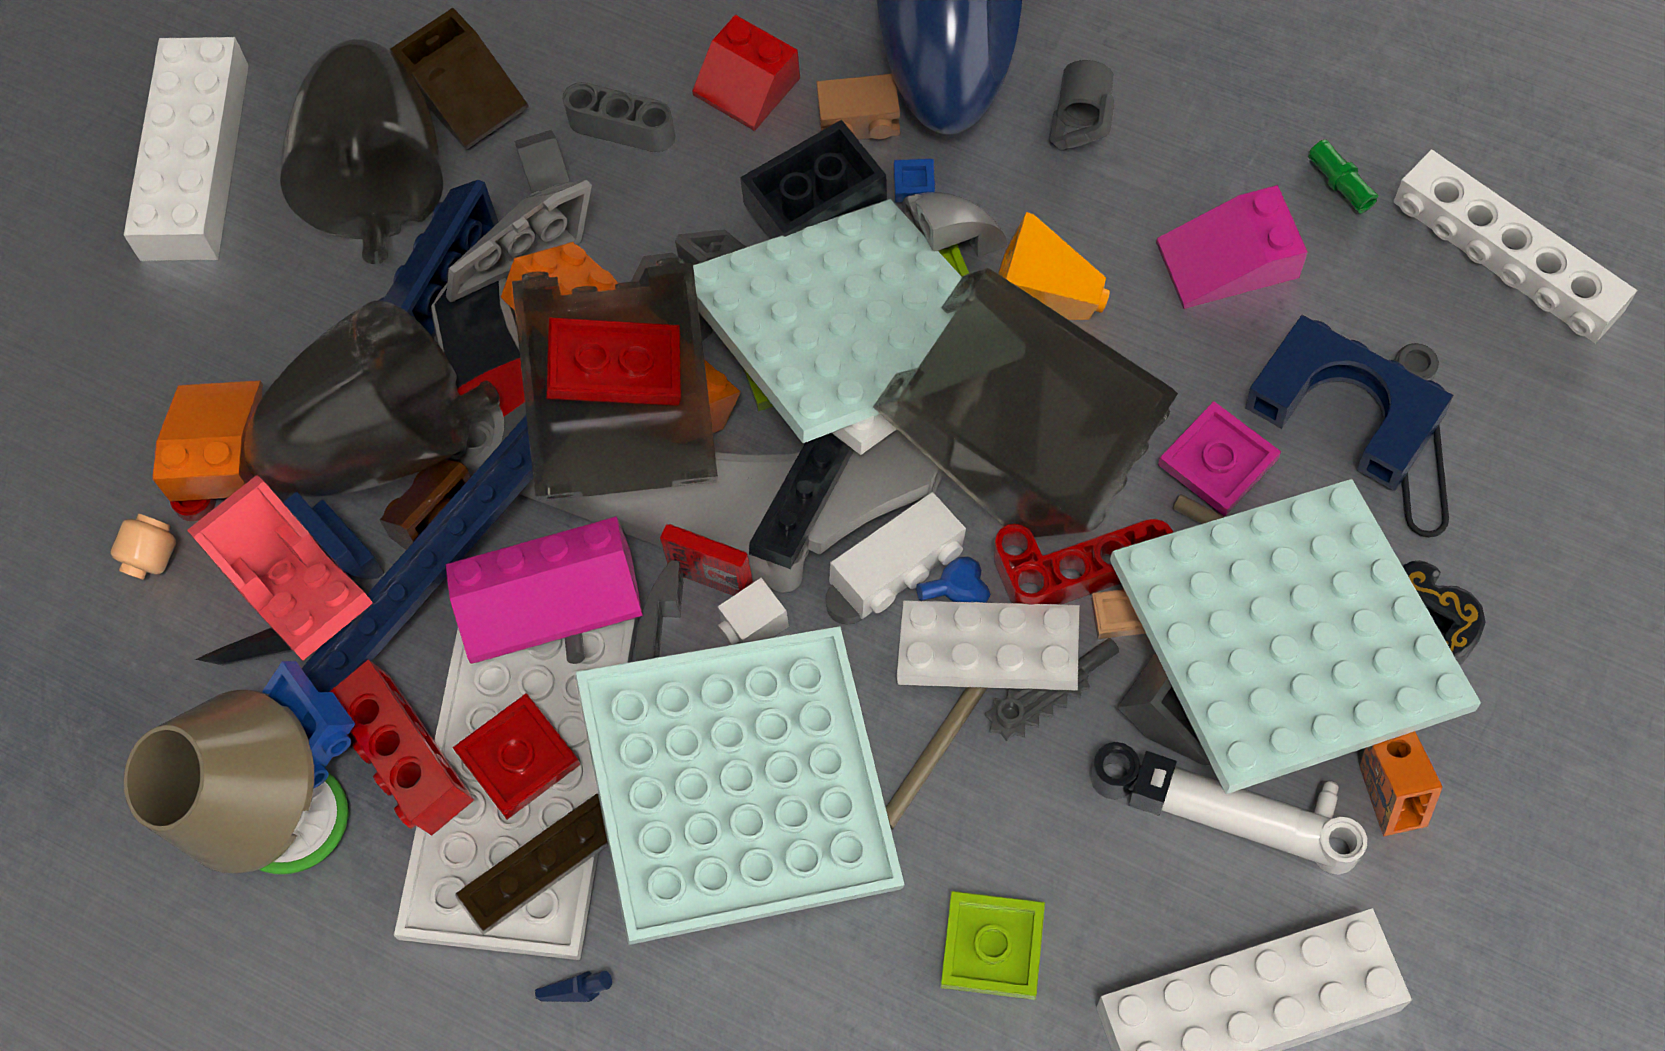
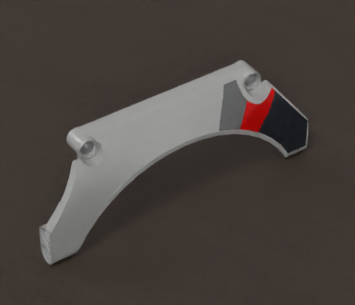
[431,277,958,593]

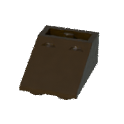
[390,8,529,150]

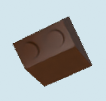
[379,458,471,550]

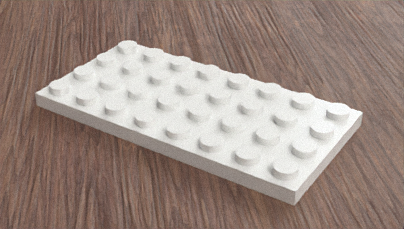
[394,617,638,960]

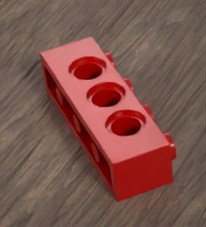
[330,659,474,835]

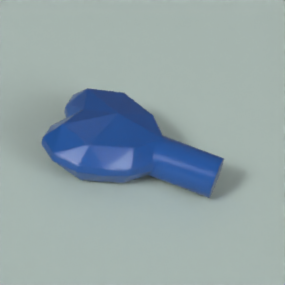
[916,556,991,603]

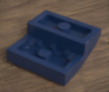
[283,492,384,579]

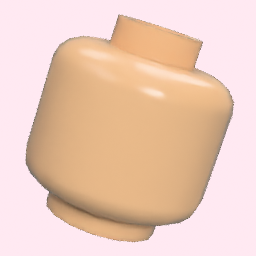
[110,514,176,580]

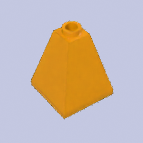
[988,212,1110,320]

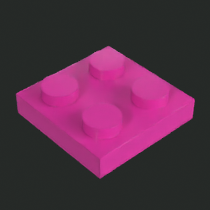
[1158,401,1281,516]

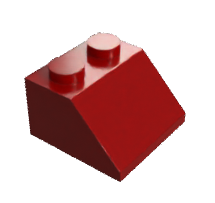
[692,14,800,131]

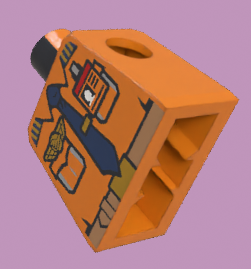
[1360,731,1443,837]

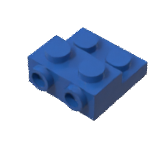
[262,661,355,788]

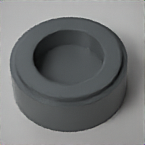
[1395,343,1439,381]
[826,584,862,625]

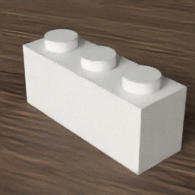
[829,492,966,619]

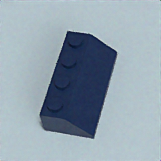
[372,180,498,354]

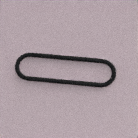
[1402,425,1449,538]

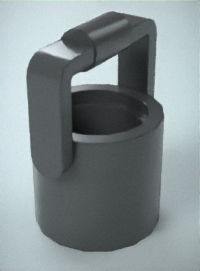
[1050,60,1114,150]

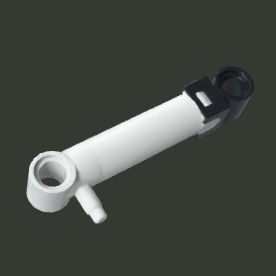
[1091,742,1368,875]

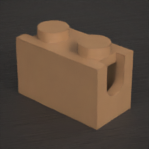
[816,74,900,140]

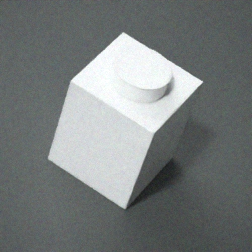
[717,578,789,645]

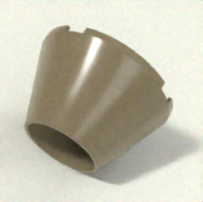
[124,690,314,873]

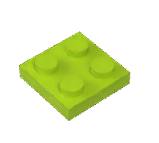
[941,891,1045,1000]

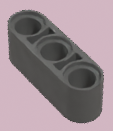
[562,82,676,153]

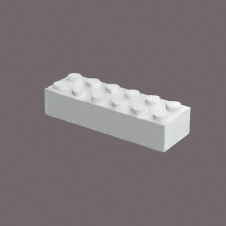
[124,37,249,261]
[1096,908,1412,1051]

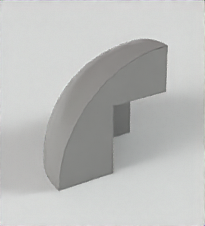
[902,192,1007,257]

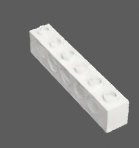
[1393,149,1638,344]

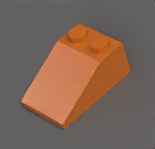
[153,380,263,501]

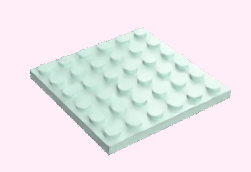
[677,199,1026,443]
[1110,479,1481,794]
[575,626,905,945]

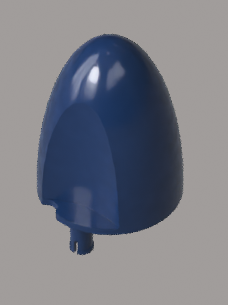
[877,0,1022,135]

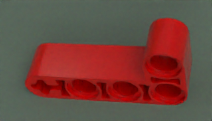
[994,519,1173,605]

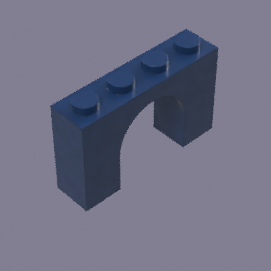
[1245,315,1454,491]

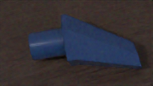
[535,970,612,1002]

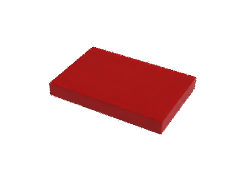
[546,317,681,406]

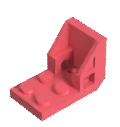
[187,475,373,661]

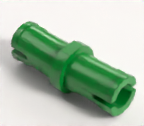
[1308,139,1378,214]

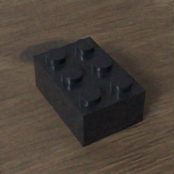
[740,120,887,239]

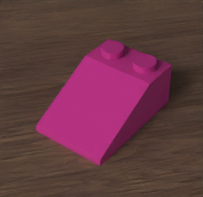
[1156,185,1308,309]

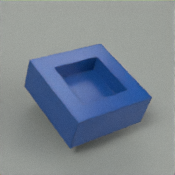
[894,159,935,203]

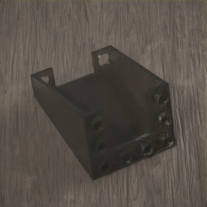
[512,258,718,502]
[873,268,1178,538]

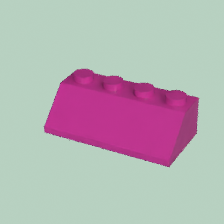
[446,516,643,664]

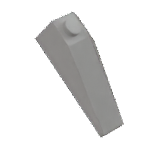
[446,180,592,302]

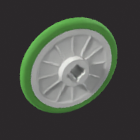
[259,773,348,874]

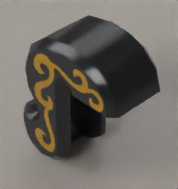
[1403,560,1486,665]

